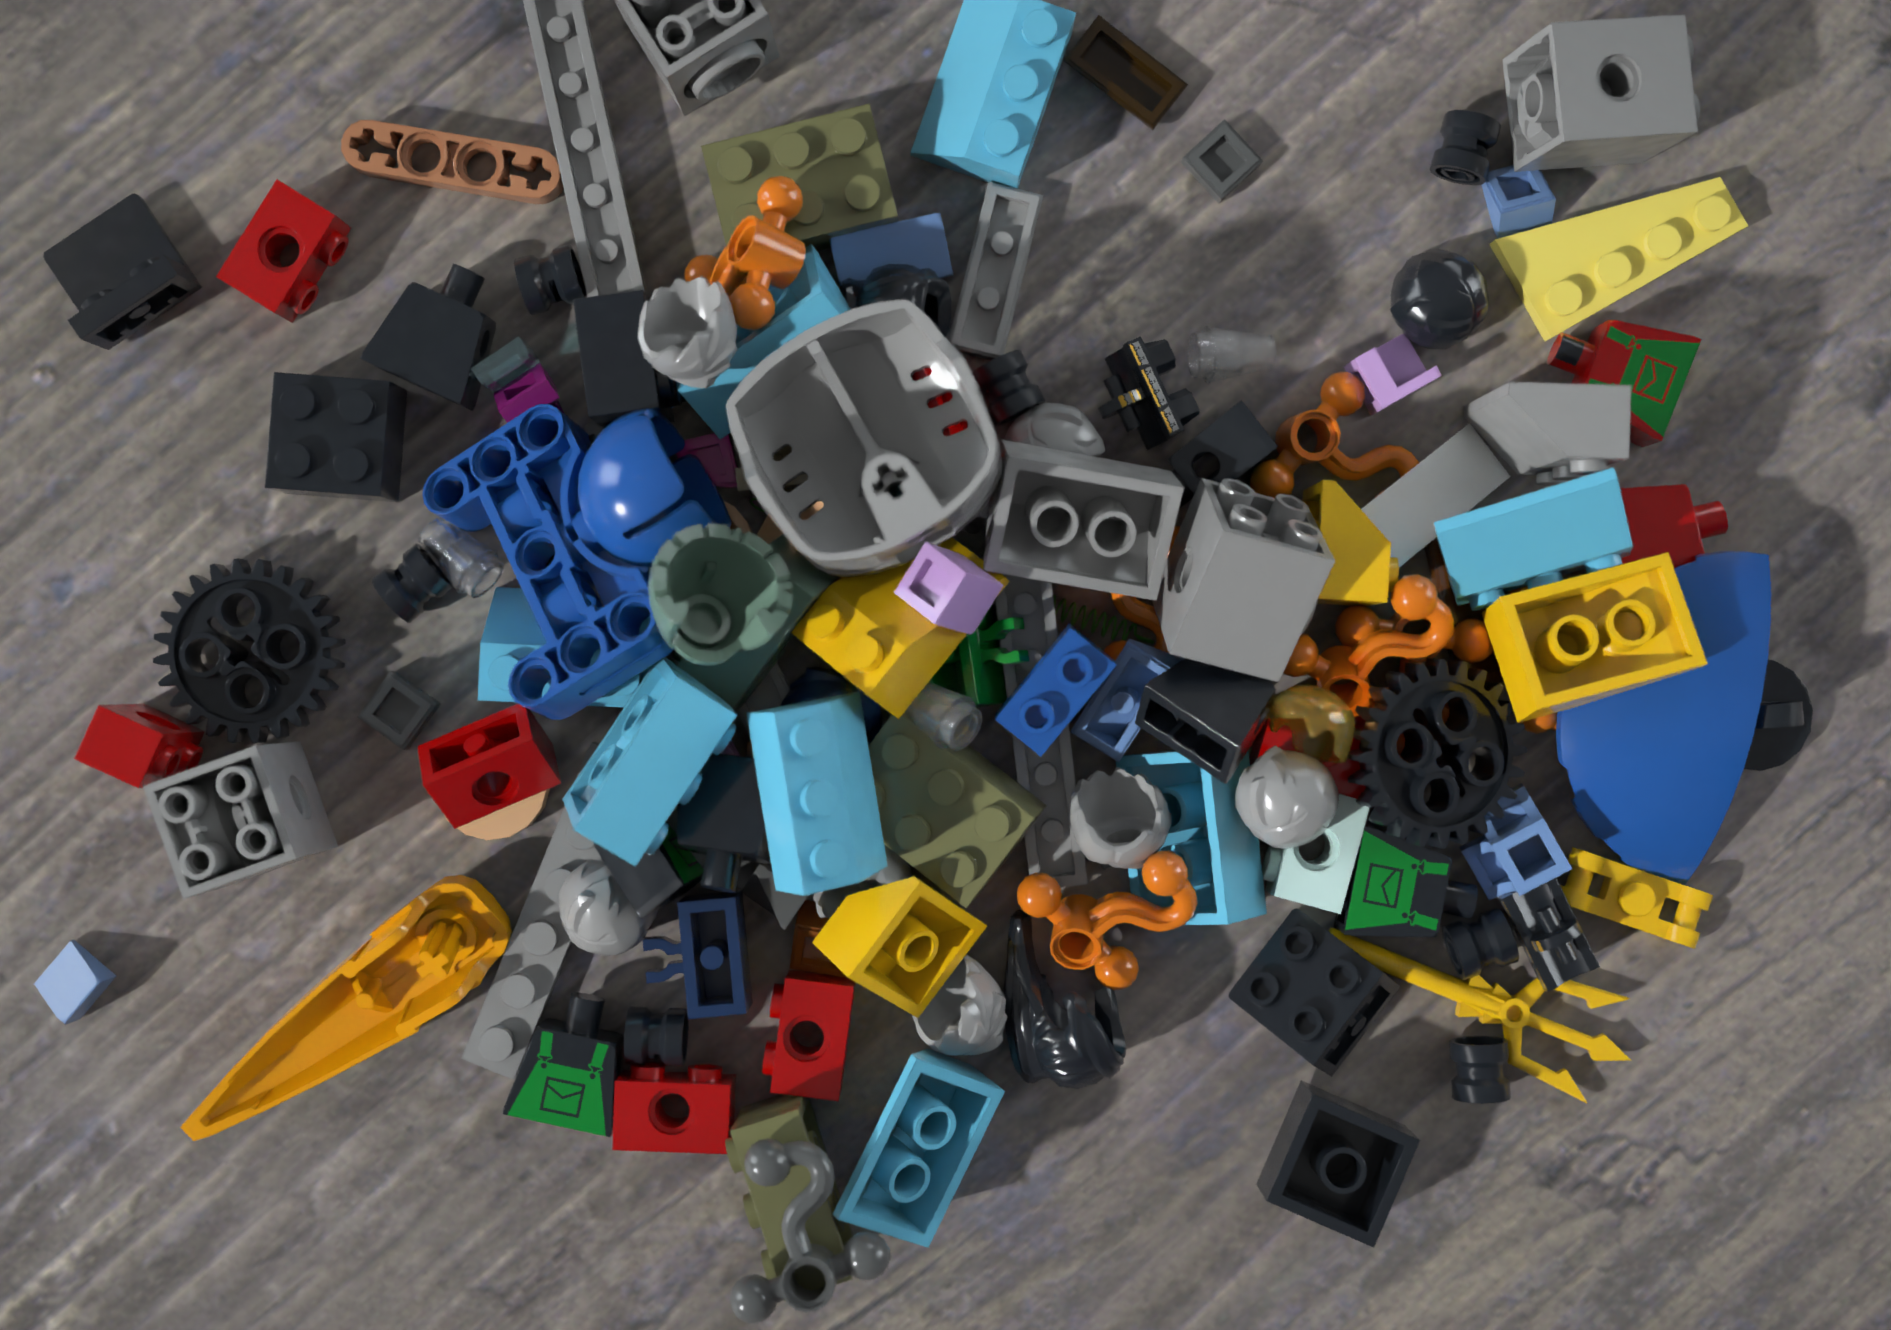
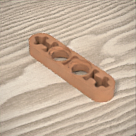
[341,120,564,204]

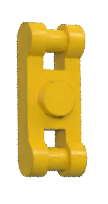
[1560,847,1713,949]

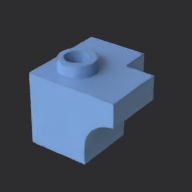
[1460,783,1572,900]

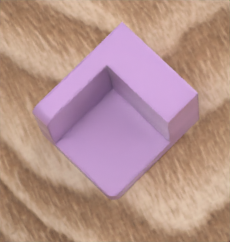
[1344,334,1442,416]
[894,541,1004,634]

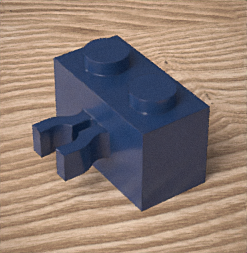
[643,890,753,1019]

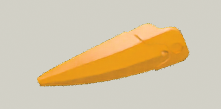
[180,875,512,1141]

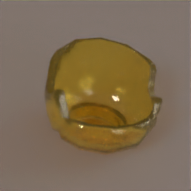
[1265,685,1355,763]

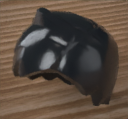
[1390,249,1490,350]

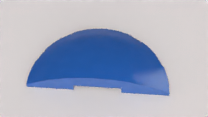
[1556,551,1771,885]

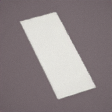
[1361,423,1510,567]

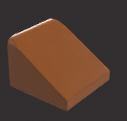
[789,900,845,978]

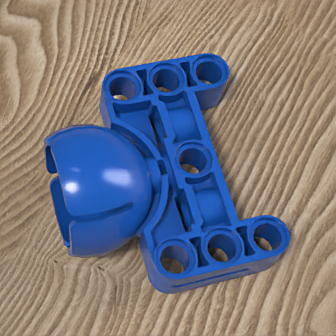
[422,404,731,720]

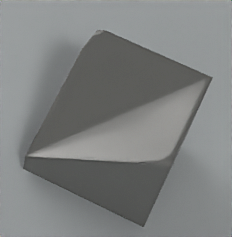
[742,863,808,930]

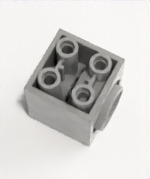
[615,0,780,116]
[1502,15,1700,172]
[1152,478,1335,682]
[143,741,338,899]

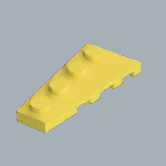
[1489,177,1748,341]

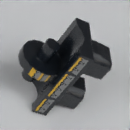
[1098,336,1200,451]
[1498,878,1600,992]

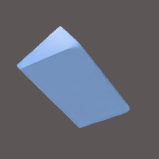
[829,213,953,286]
[1070,639,1182,762]

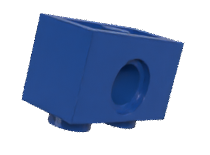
[995,623,1117,757]

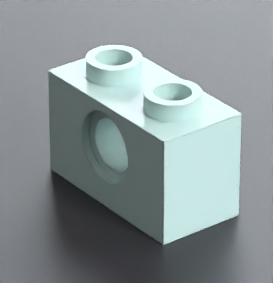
[1262,794,1370,914]

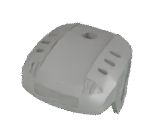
[726,299,1003,577]

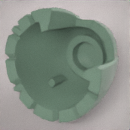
[648,523,793,666]

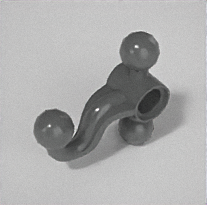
[730,1138,891,1323]

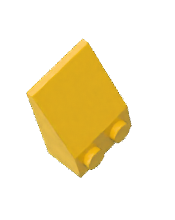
[791,538,1010,719]
[1481,552,1708,723]

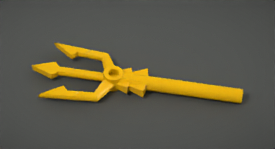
[1328,927,1631,1104]

